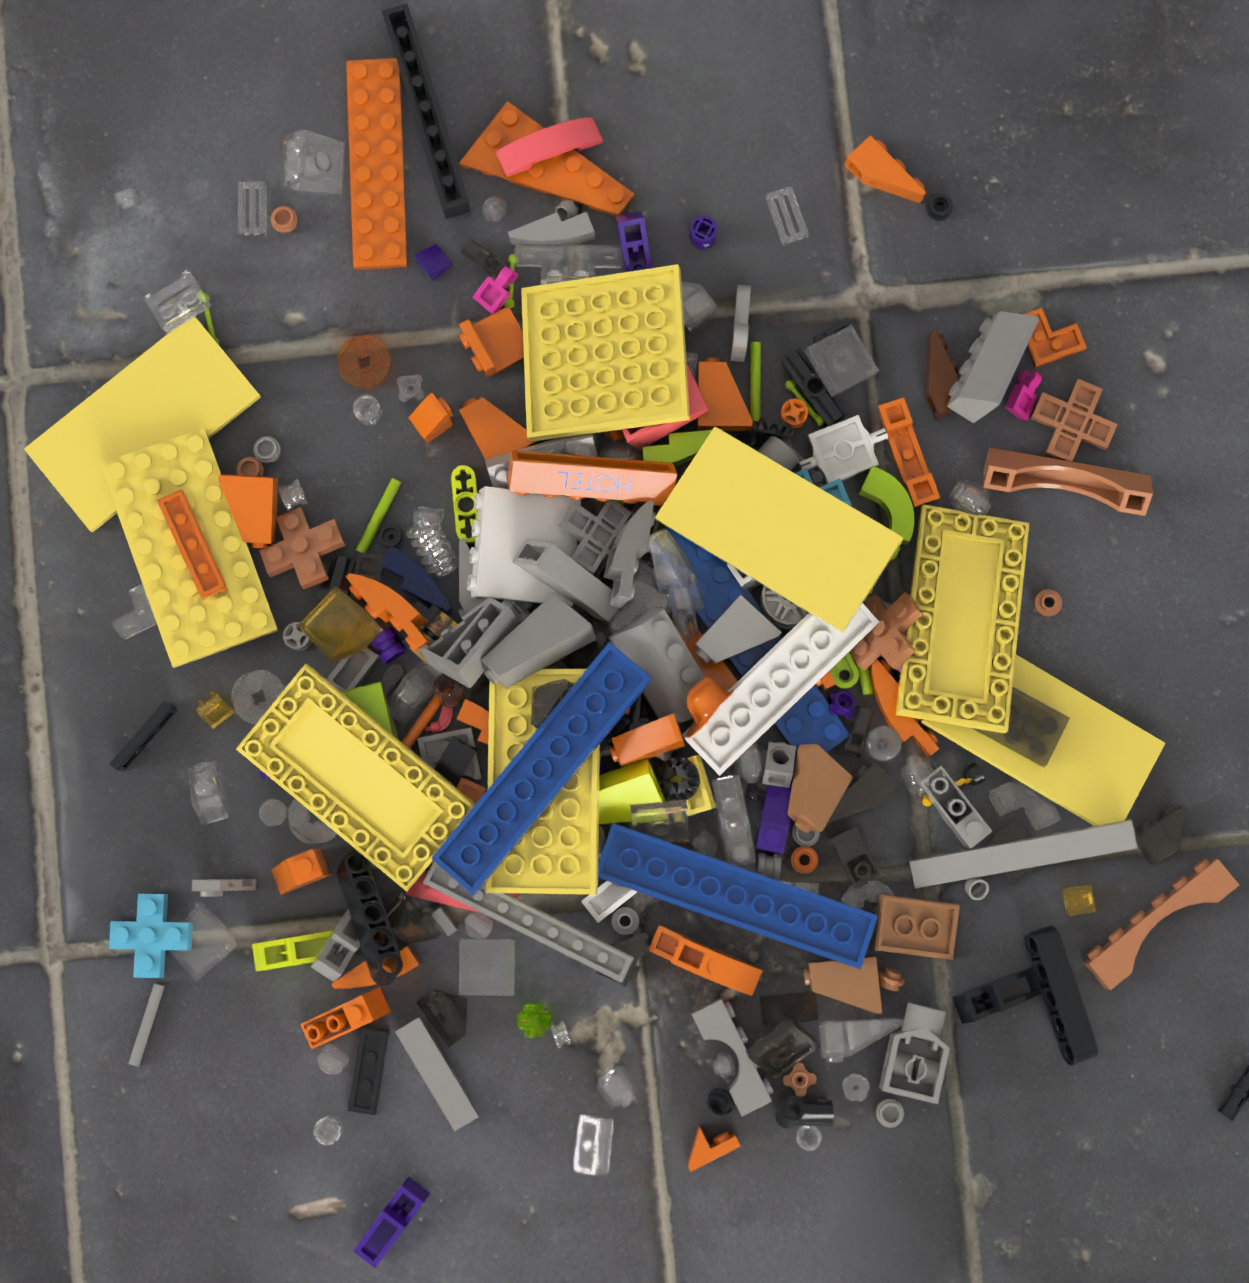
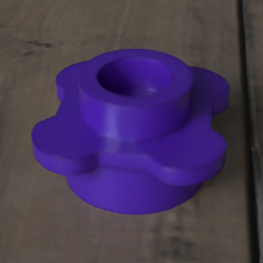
[828,690,856,719]

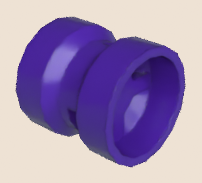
[690,216,717,249]
[369,627,407,664]

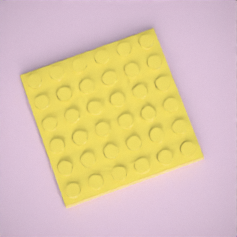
[521,264,690,442]

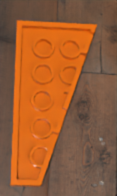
[459,101,635,216]

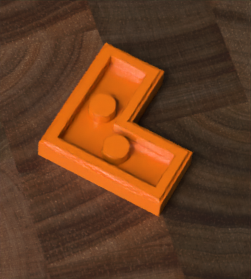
[1025,307,1087,368]

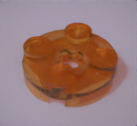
[337,335,392,390]

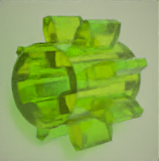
[517,1003,551,1038]

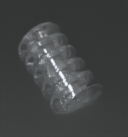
[406,516,459,576]

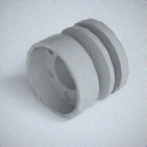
[760,586,809,630]

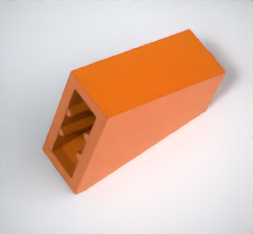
[697,358,753,432]
[459,397,538,459]
[218,474,278,548]
[609,714,685,767]
[271,849,333,895]

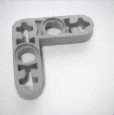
[730,284,751,362]

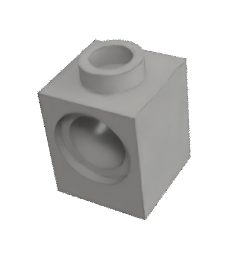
[762,742,796,788]

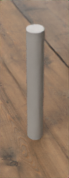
[128,983,165,1066]

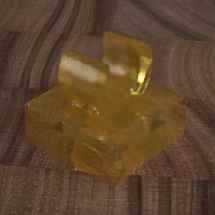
[195,691,234,729]
[1062,884,1096,916]

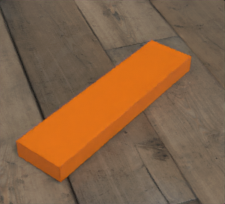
[157,489,228,600]

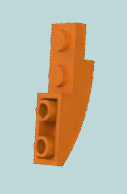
[346,573,432,651]
[869,659,939,757]
[648,925,763,996]

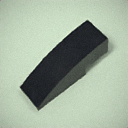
[952,967,1041,1024]

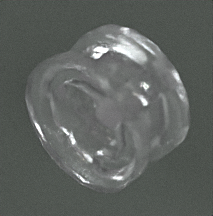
[550,1020,572,1049]
[796,1126,821,1151]

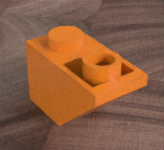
[409,393,453,444]

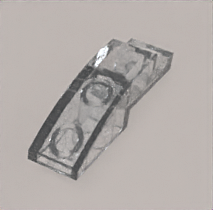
[648,529,704,642]

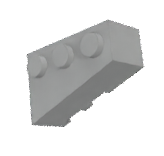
[419,597,520,688]

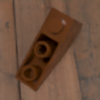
[925,329,959,420]

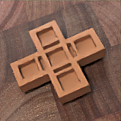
[1030,379,1118,462]
[259,507,346,590]
[849,592,923,670]

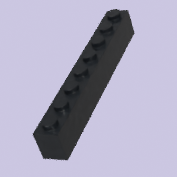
[382,3,471,219]

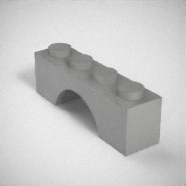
[691,997,773,1116]

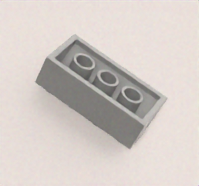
[947,312,1040,423]
[609,607,705,724]

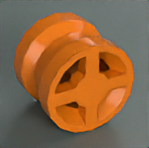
[780,399,808,429]

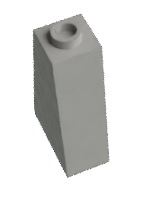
[512,539,619,622]
[481,593,596,689]

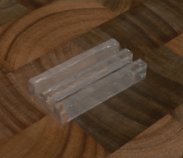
[238,181,266,236]
[766,186,809,246]

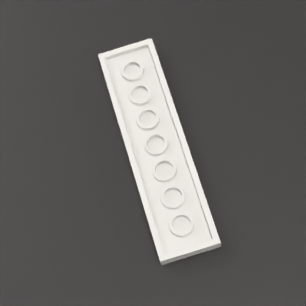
[681,603,879,776]

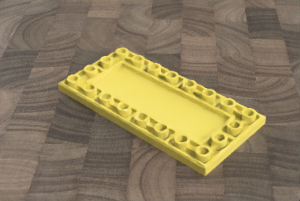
[24,314,261,533]
[655,427,903,633]
[896,504,1029,733]
[921,655,1165,826]
[236,663,475,891]

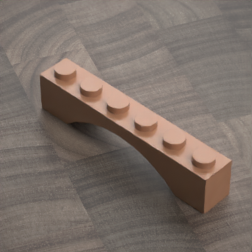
[983,447,1153,516]
[1083,858,1239,990]

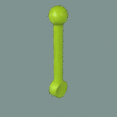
[504,254,519,310]
[199,293,219,345]
[785,380,824,427]

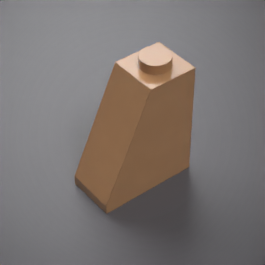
[787,744,853,833]
[803,956,882,1014]

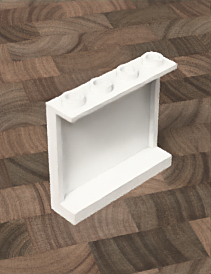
[467,486,581,607]

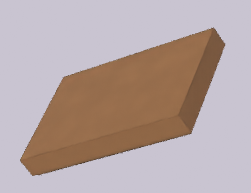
[872,894,960,960]

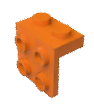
[458,308,524,378]

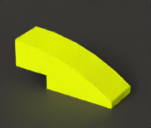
[252,930,334,972]

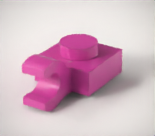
[472,266,519,314]
[1005,370,1042,421]

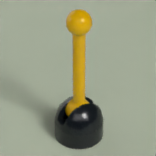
[922,762,986,807]

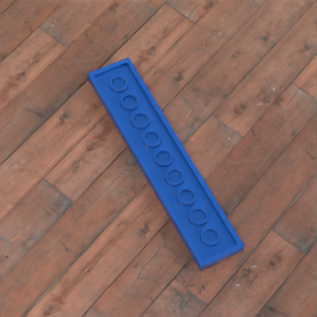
[650,528,850,756]
[431,642,654,895]
[598,823,878,969]

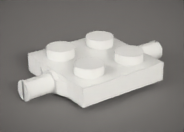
[798,415,888,484]

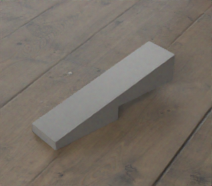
[395,1017,480,1131]

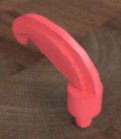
[424,696,453,733]

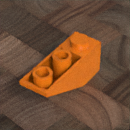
[845,135,926,203]
[300,987,391,1050]

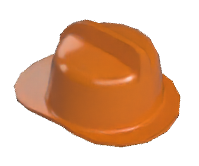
[686,677,734,738]

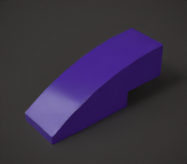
[353,1177,431,1268]

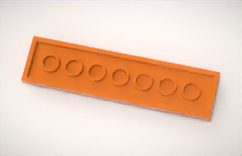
[346,58,408,270]

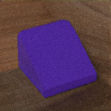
[414,244,453,281]

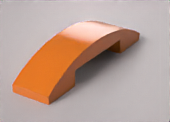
[878,397,940,507]

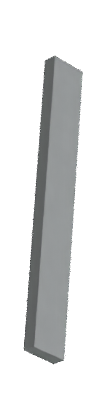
[909,819,1137,888]
[423,861,635,983]

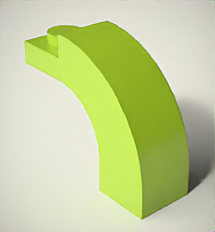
[858,465,914,561]

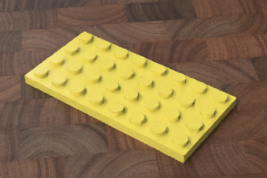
[100,427,278,668]
[486,669,600,894]

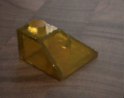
[298,586,383,663]

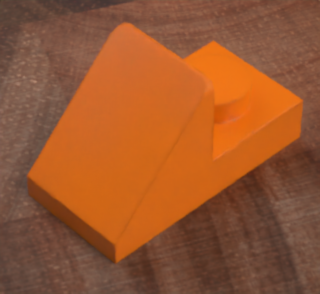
[688,1125,741,1172]

